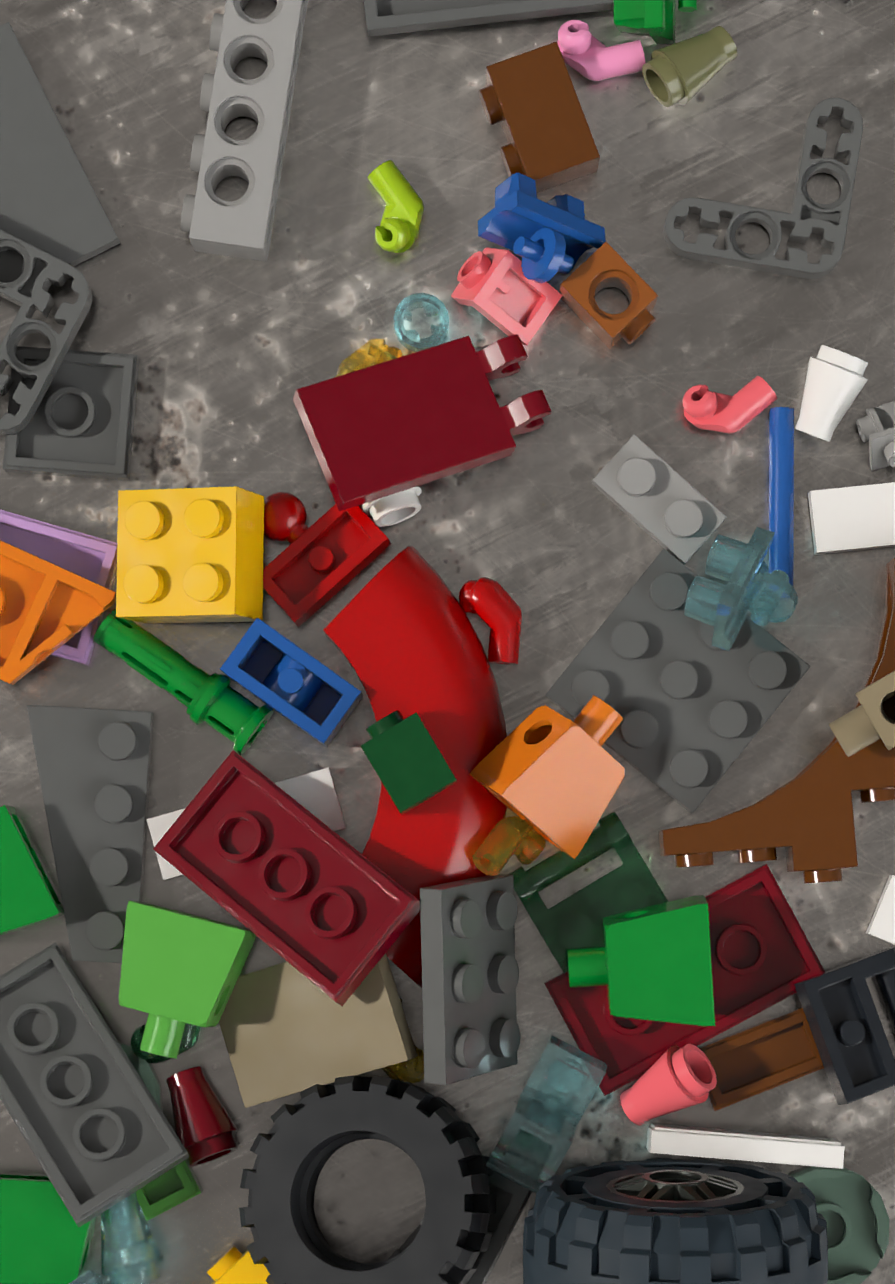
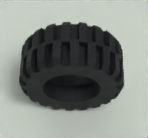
[239,1075,497,1284]

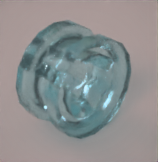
[393,293,449,352]

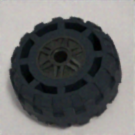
[523,1159,828,1284]

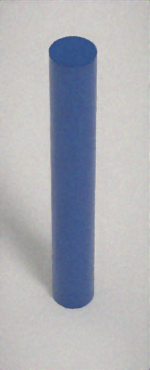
[768,407,794,596]

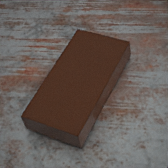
[698,1006,824,1111]

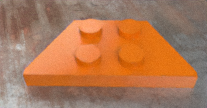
[0,540,116,685]

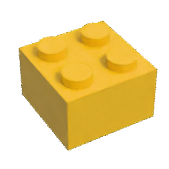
[116,486,264,624]

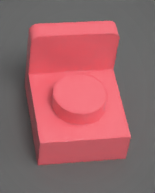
[451,247,563,345]

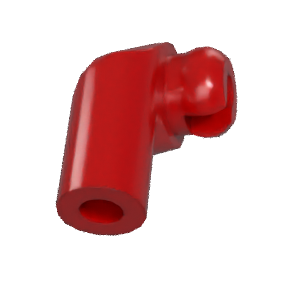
[459,577,522,665]

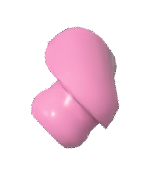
[557,20,646,81]

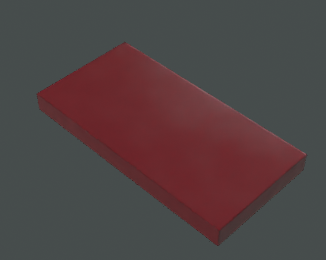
[153,750,420,1007]
[544,864,825,1096]

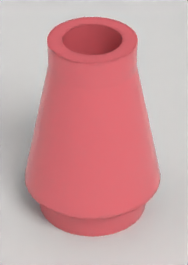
[620,1044,717,1126]

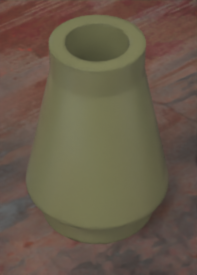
[642,26,738,107]

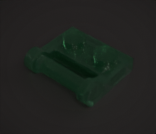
[507,811,668,974]

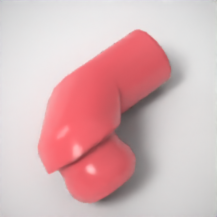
[682,376,777,434]

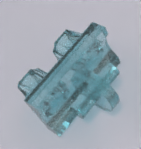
[684,527,798,651]

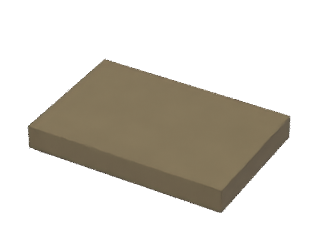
[219,953,418,1108]

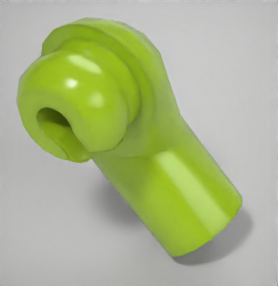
[367,160,424,253]

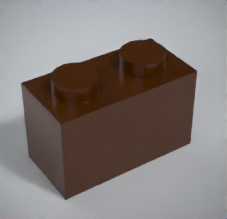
[479,41,600,193]

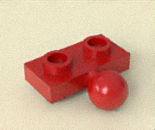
[263,492,391,628]

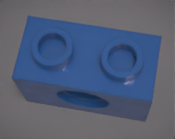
[220,618,363,747]

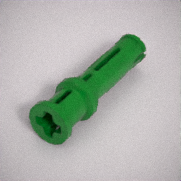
[93,608,274,756]

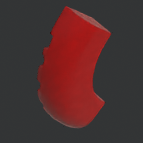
[323,545,507,988]

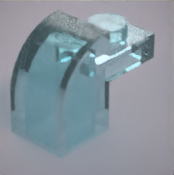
[486,1035,608,1193]

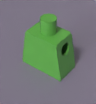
[119,901,256,1058]

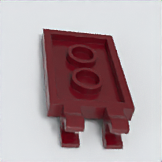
[293,334,552,511]

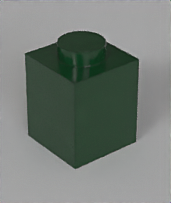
[361,710,457,815]

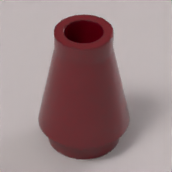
[166,1066,238,1167]

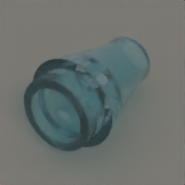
[101,1192,164,1284]

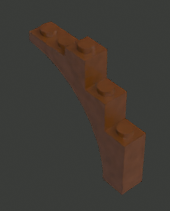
[658,558,895,884]

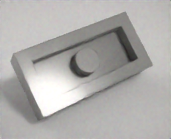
[591,434,727,565]

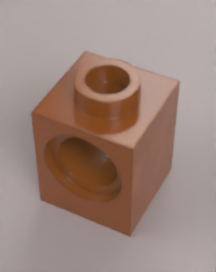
[559,242,658,349]

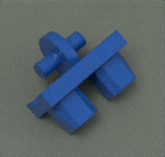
[478,173,606,283]

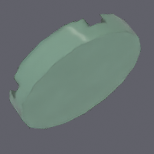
[788,1166,890,1284]

